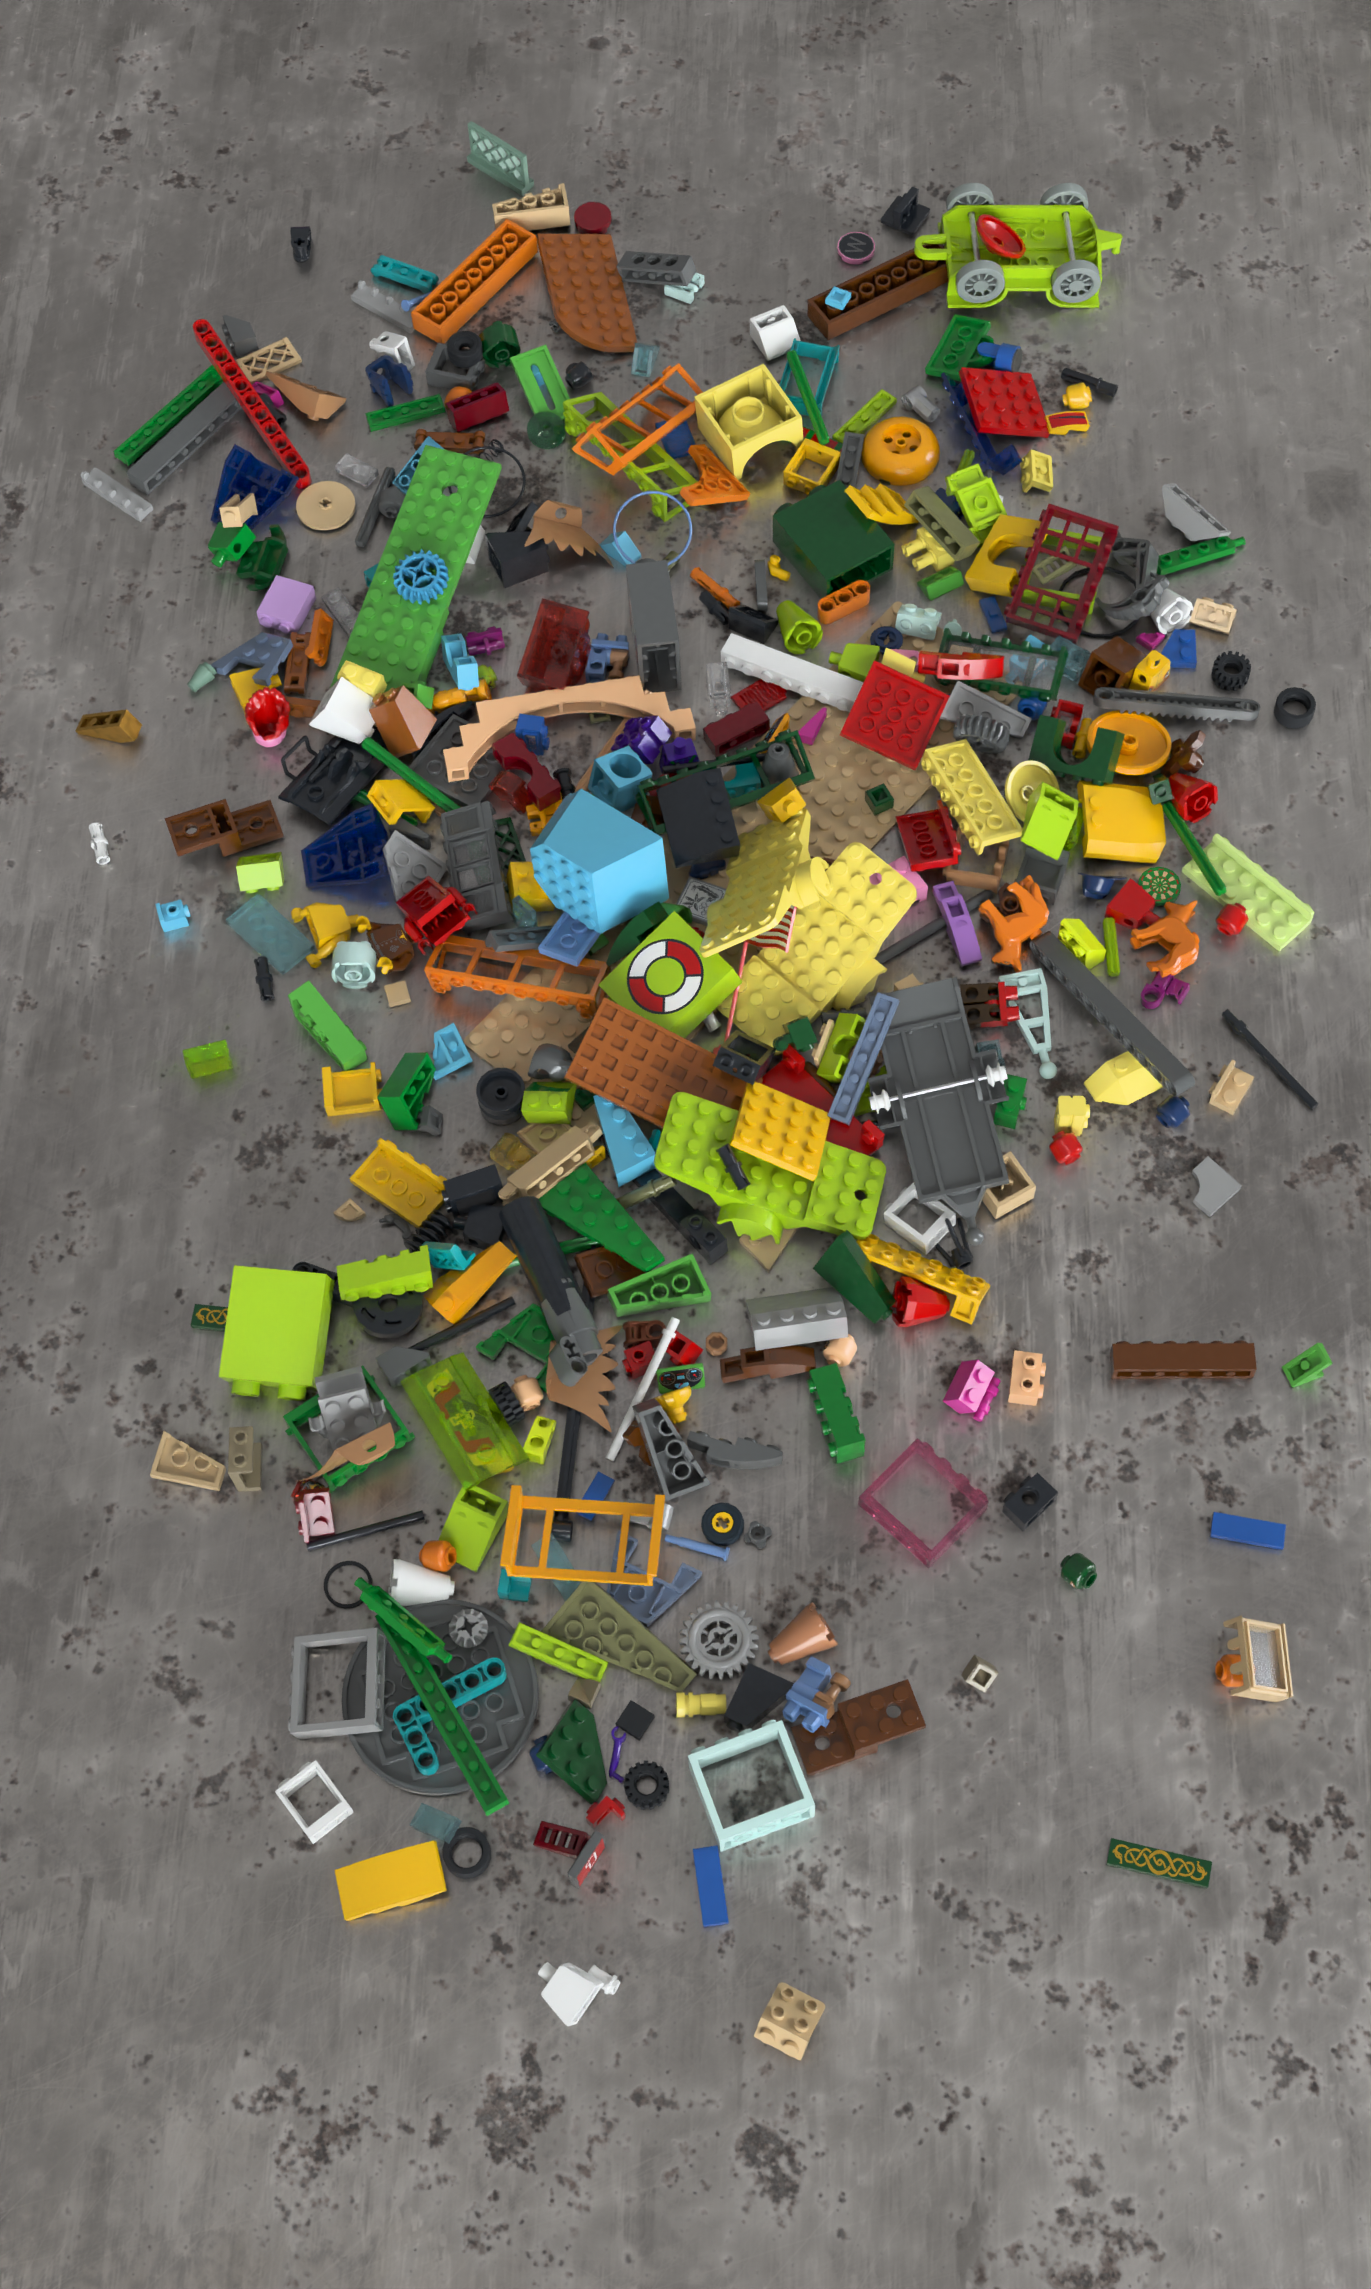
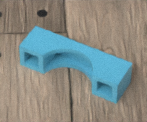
[441,633,479,691]

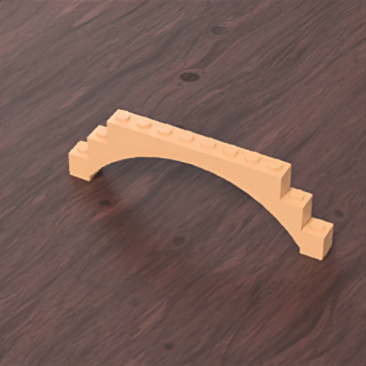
[443,675,696,782]

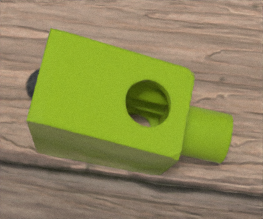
[828,643,880,682]

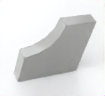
[1191,1156,1242,1217]

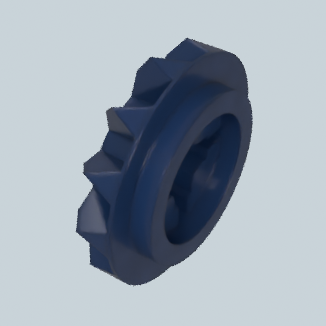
[870,626,903,656]

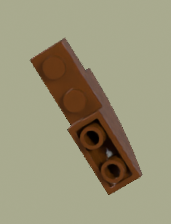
[720,1345,816,1383]

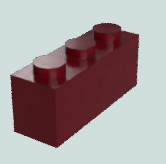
[445,382,510,432]
[703,701,770,757]

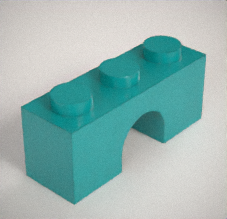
[724,763,761,798]

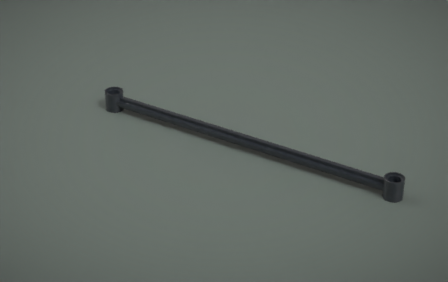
[550,1245,601,1543]

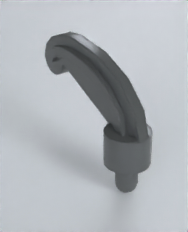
[379,1214,411,1239]

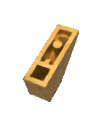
[75,709,142,743]

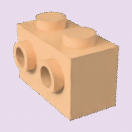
[1008,1350,1046,1406]

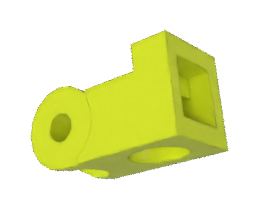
[522,1416,556,1465]

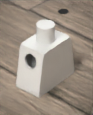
[370,331,415,371]
[538,1962,604,2026]

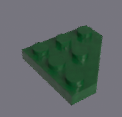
[536,1699,607,1804]

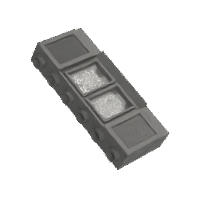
[440,801,514,934]

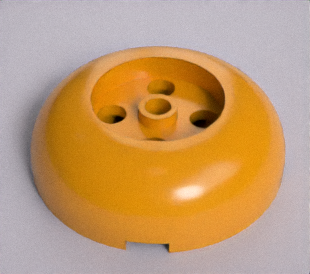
[861,416,940,486]

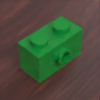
[994,1074,1027,1129]

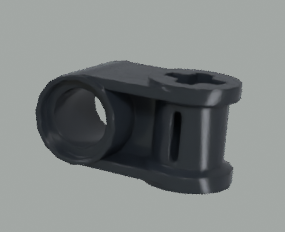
[290,226,312,262]

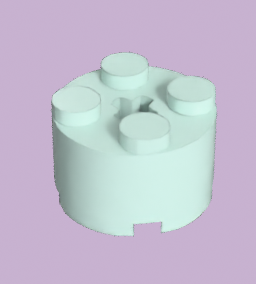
[331,941,376,989]

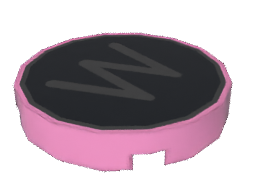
[837,232,875,265]

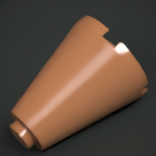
[767,1602,838,1665]

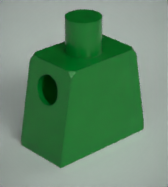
[208,522,256,567]

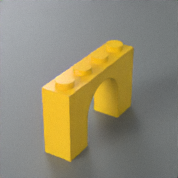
[965,514,1048,597]

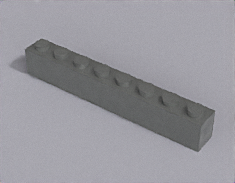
[127,374,243,496]

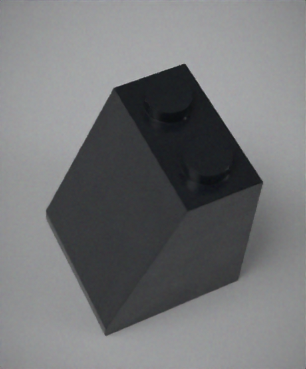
[485,531,550,588]

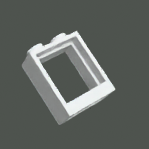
[884,1182,956,1255]
[275,1760,354,1844]

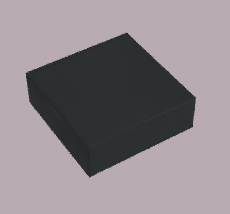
[615,1700,655,1741]

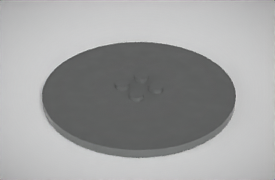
[342,1599,539,1795]

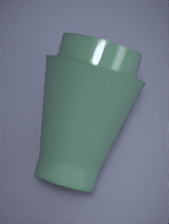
[187,662,217,692]

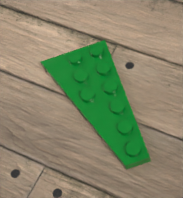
[539,1163,665,1273]

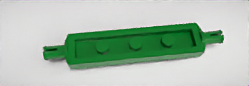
[1157,536,1246,575]
[354,1577,452,1664]

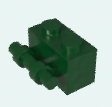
[772,1016,818,1053]

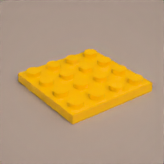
[730,1082,831,1181]

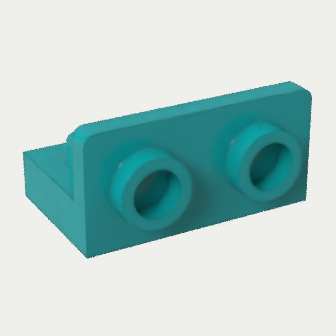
[422,1241,476,1270]

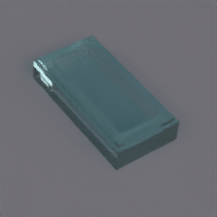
[409,1803,462,1844]

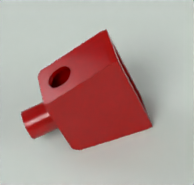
[1104,878,1160,930]

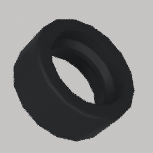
[1274,687,1316,729]
[442,1827,491,1879]

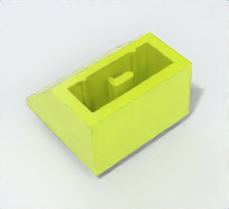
[1058,918,1106,970]

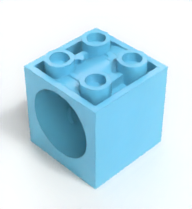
[588,745,653,812]

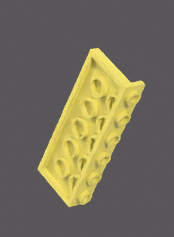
[921,739,1023,855]

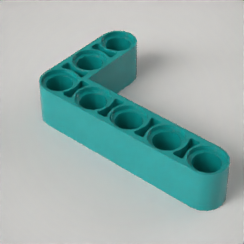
[393,1657,507,1776]

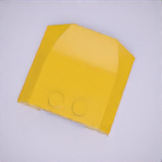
[1077,780,1166,864]

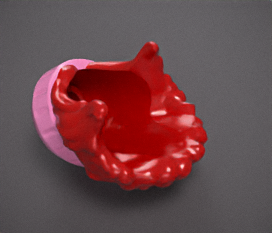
[245,687,290,747]

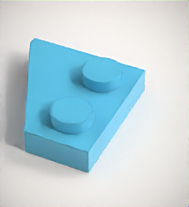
[433,1023,473,1081]

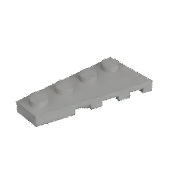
[940,681,1031,739]

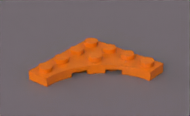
[679,444,751,506]

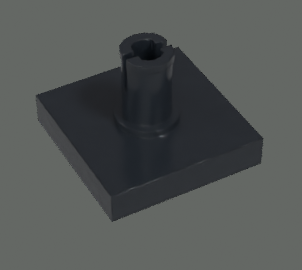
[506,502,538,532]

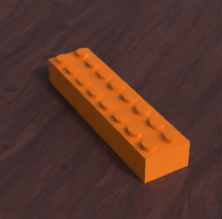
[411,219,538,344]

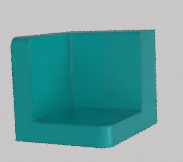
[497,1568,532,1602]

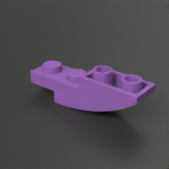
[932,881,982,967]

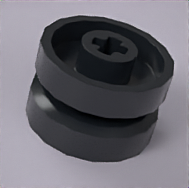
[476,1068,526,1125]

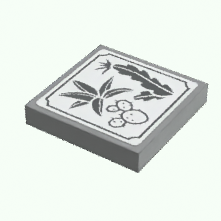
[676,876,726,926]

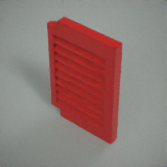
[731,679,787,711]

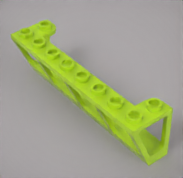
[563,392,698,522]

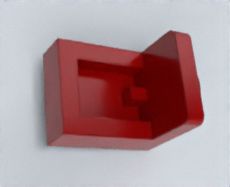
[586,1796,626,1829]

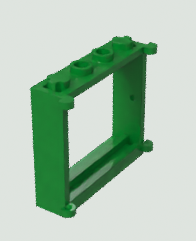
[283,1365,415,1493]

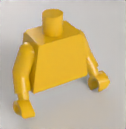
[291,902,359,968]

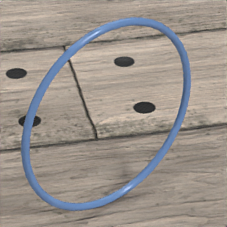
[613,491,692,565]

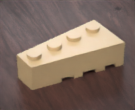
[492,183,570,231]

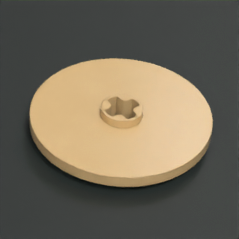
[296,481,356,530]

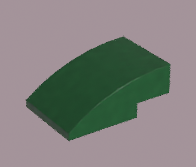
[606,901,669,967]

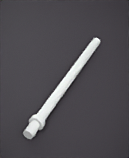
[605,1317,680,1461]

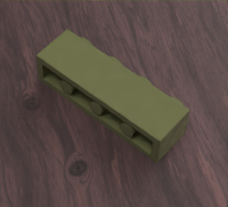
[904,486,980,561]

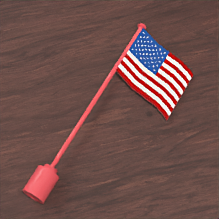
[713,905,797,1055]

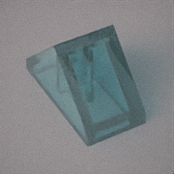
[631,342,660,377]

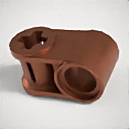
[623,1320,666,1349]

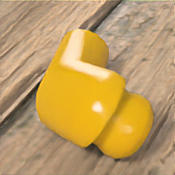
[767,555,791,582]

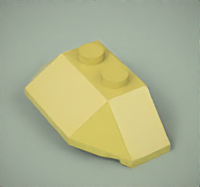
[1084,1051,1163,1105]

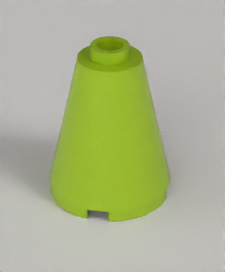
[776,600,823,654]

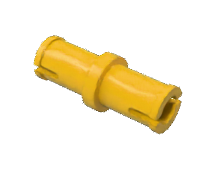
[1072,718,1093,758]

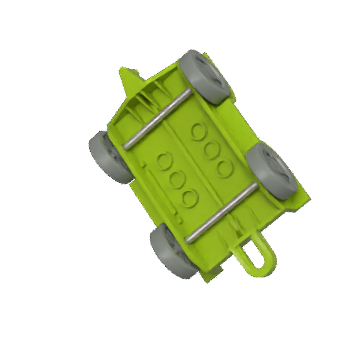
[914,183,1123,308]

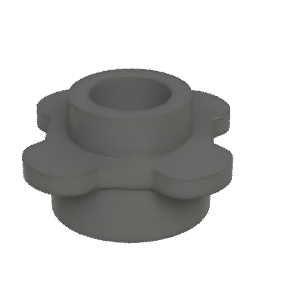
[744,1521,772,1549]

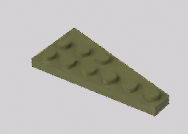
[541,1581,698,1692]

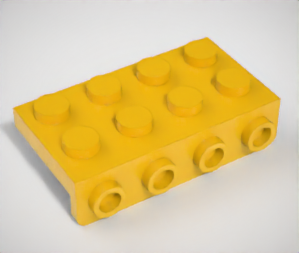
[349,1138,447,1228]

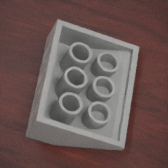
[746,1287,848,1351]

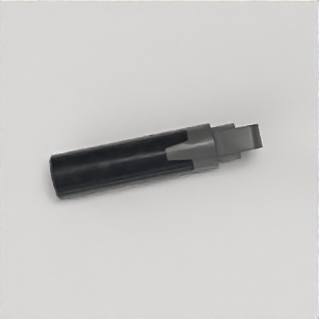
[499,1196,603,1387]

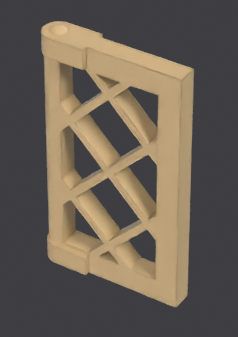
[235,337,302,385]

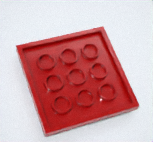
[959,367,1050,438]
[839,660,950,771]

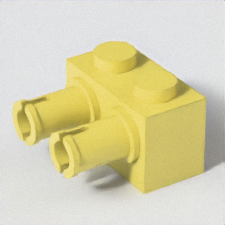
[901,527,955,572]

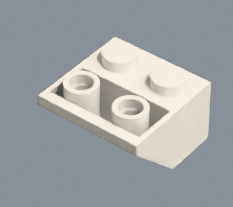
[750,305,801,361]

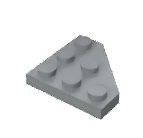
[383,830,447,901]

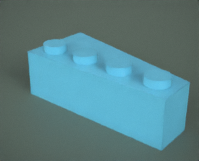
[593,1095,656,1187]

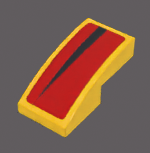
[1044,411,1090,435]

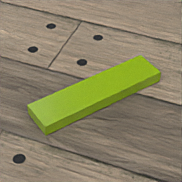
[832,389,897,443]
[508,1622,608,1682]

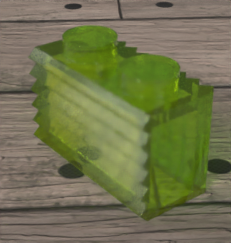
[182,1039,234,1079]

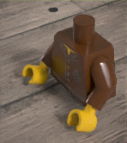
[355,916,415,975]

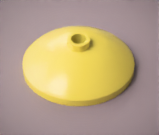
[1005,760,1060,822]

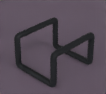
[281,735,337,782]

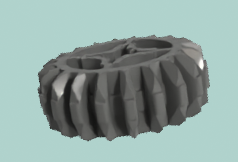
[953,714,1010,754]

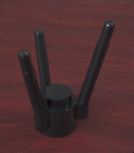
[935,1217,973,1270]

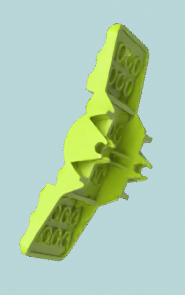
[654,1092,886,1244]

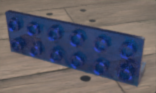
[941,372,1023,476]

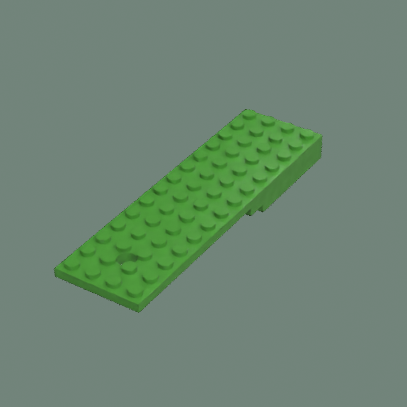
[330,445,502,693]

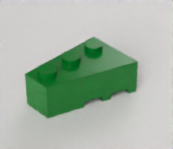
[377,1052,436,1130]

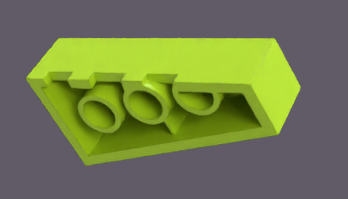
[336,1245,433,1301]

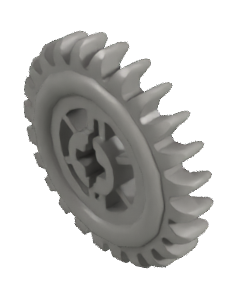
[679,1600,759,1681]

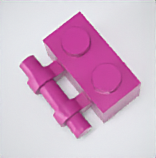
[943,1359,1001,1422]

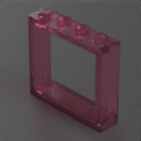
[858,1438,989,1569]

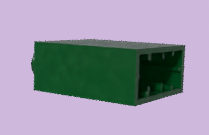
[773,480,895,599]

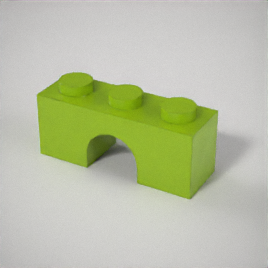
[816,1013,866,1084]

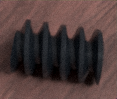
[404,1209,454,1253]

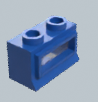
[515,713,550,756]

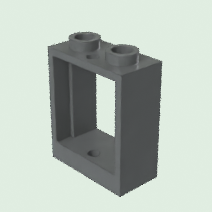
[425,343,485,391]

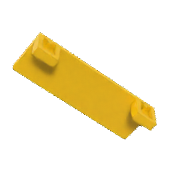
[857,1234,990,1325]

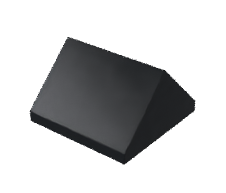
[728,605,779,644]

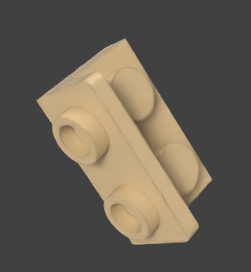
[1189,597,1237,635]
[1209,1060,1254,1115]

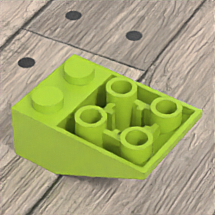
[1021,782,1079,860]
[439,1481,509,1572]

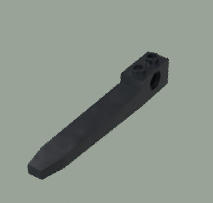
[599,1134,728,1265]

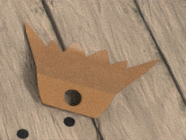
[524,500,614,568]
[546,1325,623,1432]
[296,1422,396,1482]

